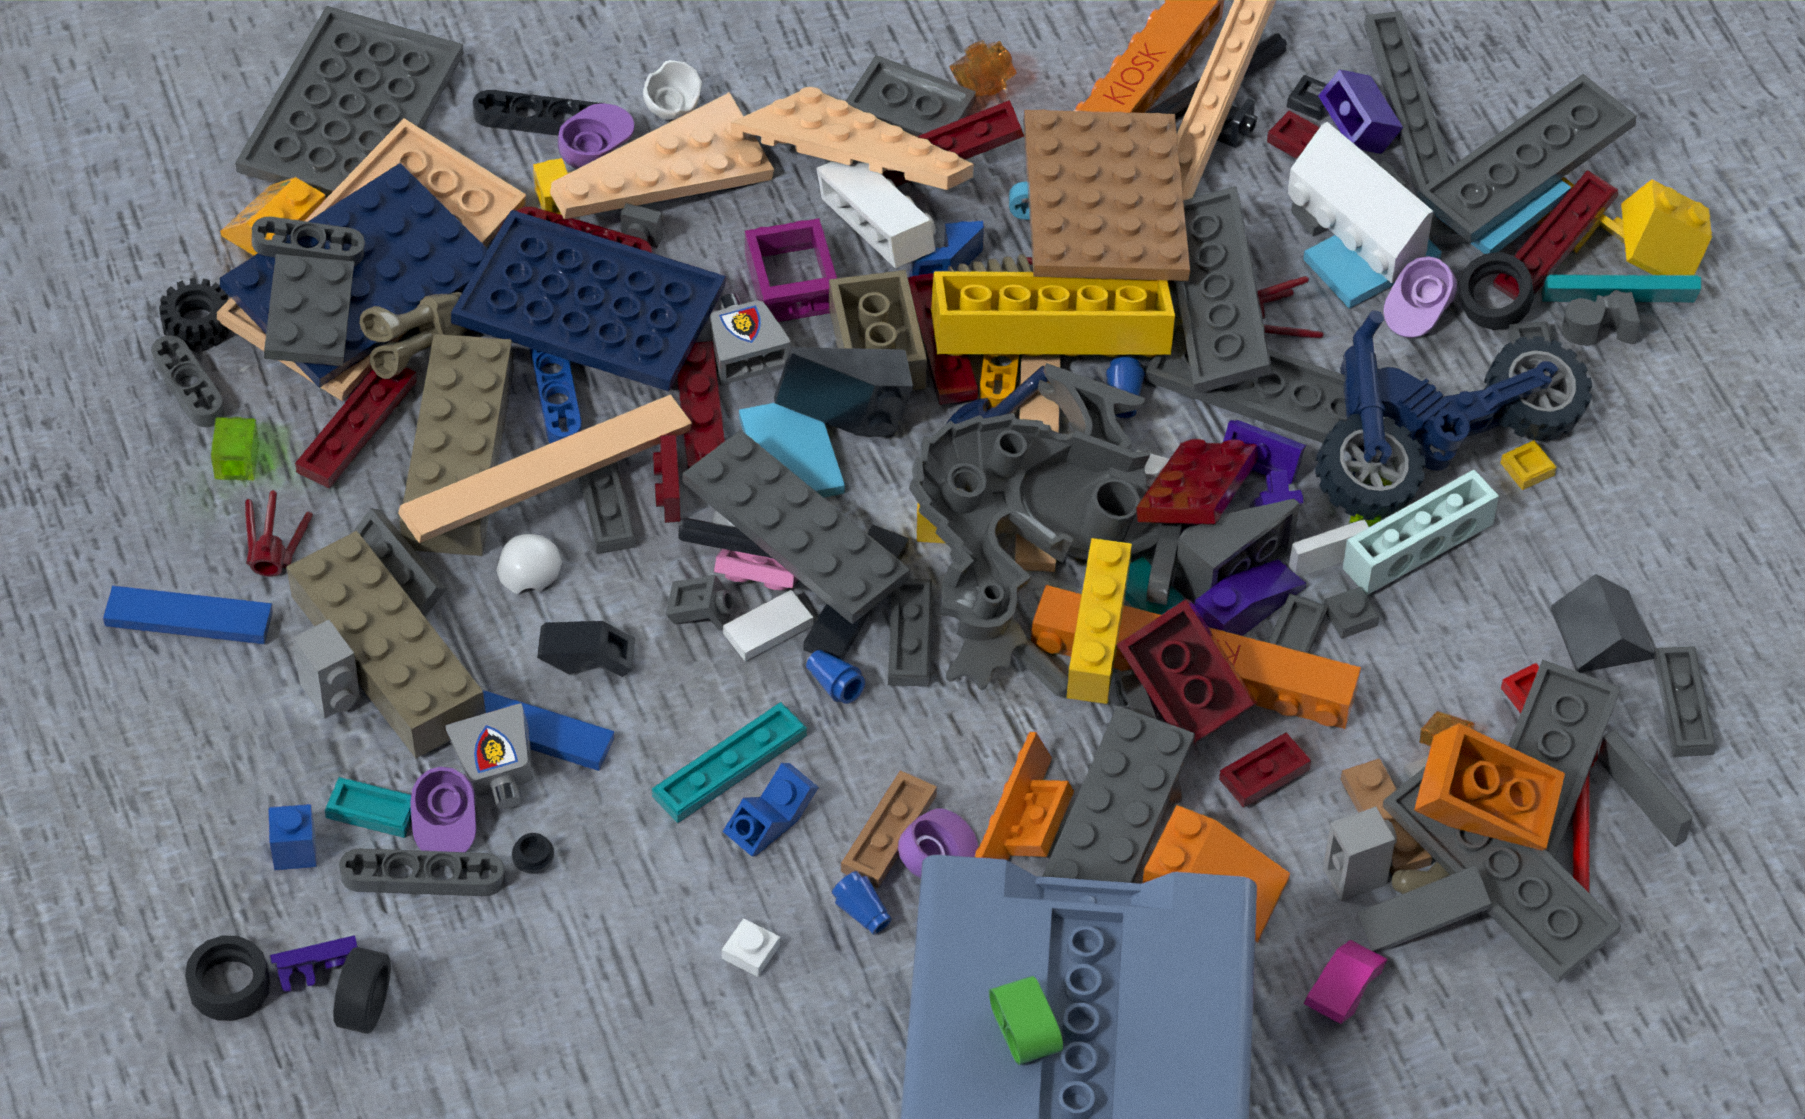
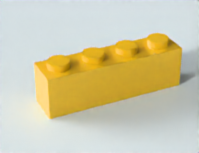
[1067,538,1132,704]

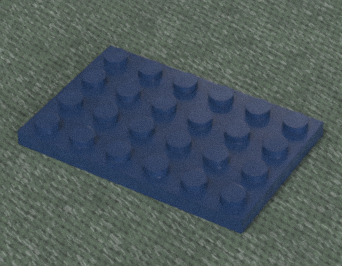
[220,163,488,388]
[451,210,726,392]

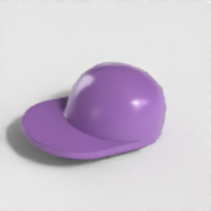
[558,103,634,169]
[411,767,477,852]
[898,808,978,879]

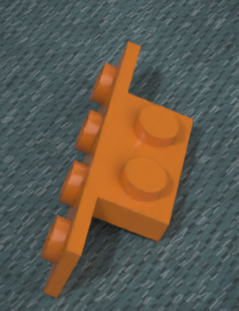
[974,732,1074,861]

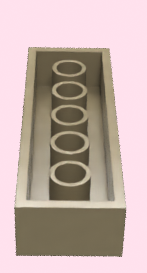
[400,334,514,556]
[286,531,486,759]

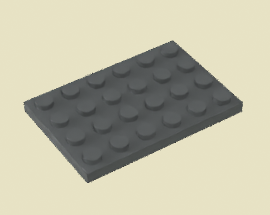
[235,6,464,198]

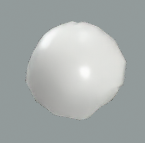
[643,60,702,120]
[496,534,562,594]

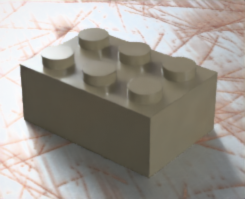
[829,270,927,390]

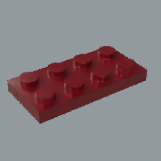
[1136,439,1258,524]

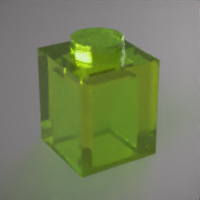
[211,417,259,480]

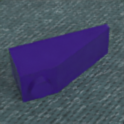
[1194,559,1306,636]

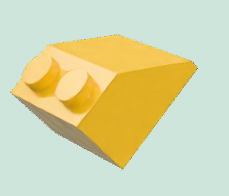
[1621,179,1712,275]

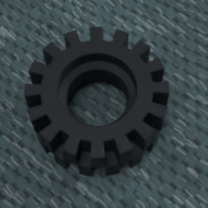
[159,278,229,352]

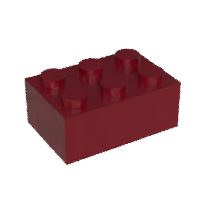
[1116,599,1258,747]

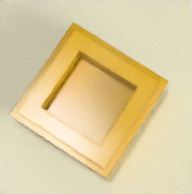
[1500,440,1557,490]

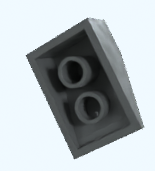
[1174,499,1299,605]

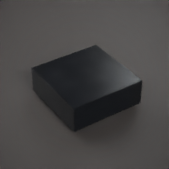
[1287,75,1327,121]

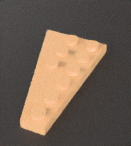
[731,87,974,190]
[550,92,774,219]

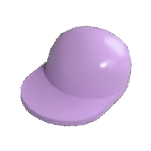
[1384,256,1457,338]

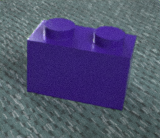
[1318,69,1403,154]

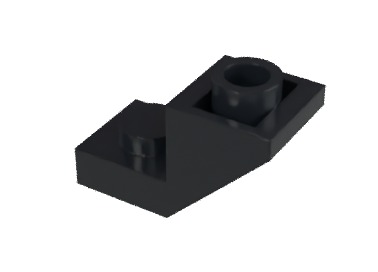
[537,621,635,677]

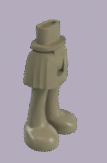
[360,292,471,379]

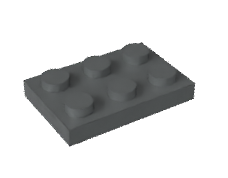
[846,55,976,136]
[264,254,354,366]

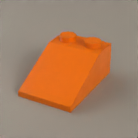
[1414,723,1565,851]
[1143,805,1290,942]

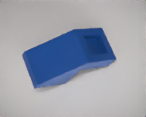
[910,221,984,277]
[722,763,819,856]

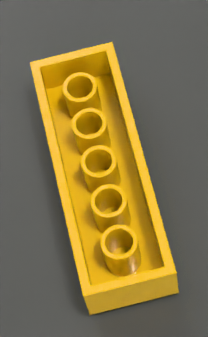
[931,271,1175,357]

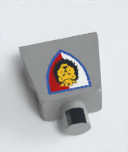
[710,293,791,385]
[445,703,533,809]

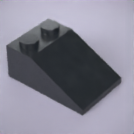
[774,347,913,437]

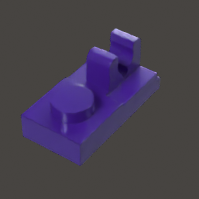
[1223,419,1306,485]
[1249,470,1304,508]
[269,935,358,992]

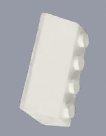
[1287,122,1433,283]

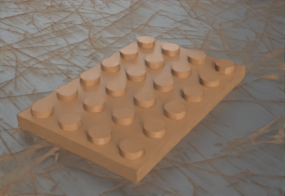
[1023,109,1190,281]

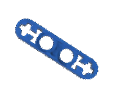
[529,348,582,444]

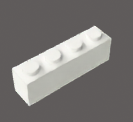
[817,160,936,268]

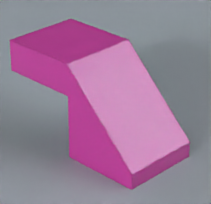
[1303,940,1388,1024]

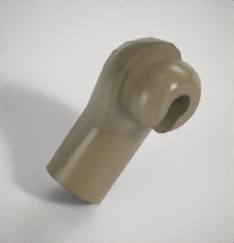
[1392,862,1450,894]

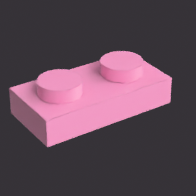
[714,549,799,590]

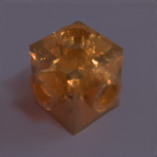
[949,40,1017,97]

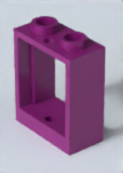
[745,218,837,322]

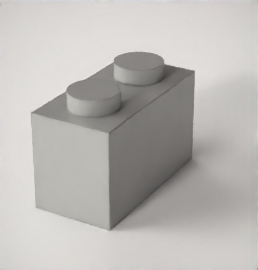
[293,620,360,719]
[1323,807,1397,901]

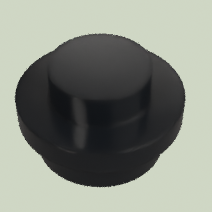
[512,833,554,874]

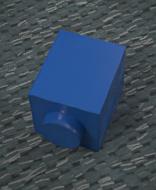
[268,804,317,871]

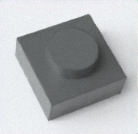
[621,203,663,248]
[1324,587,1379,639]

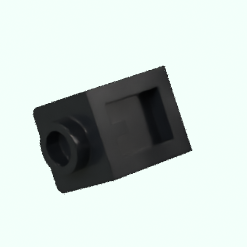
[1217,98,1258,148]

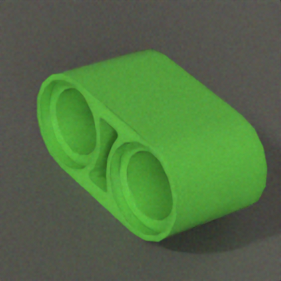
[989,976,1063,1065]

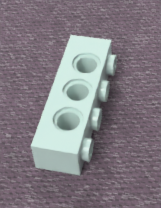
[1343,470,1499,595]

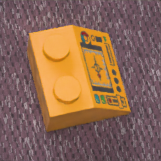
[220,177,326,256]

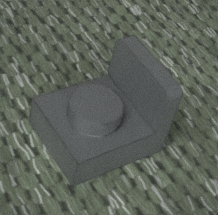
[666,575,734,630]

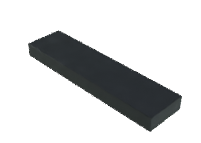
[803,525,909,660]

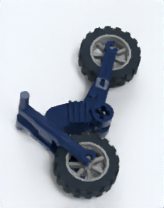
[1315,310,1592,520]

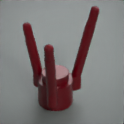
[1258,276,1324,339]
[245,490,313,577]

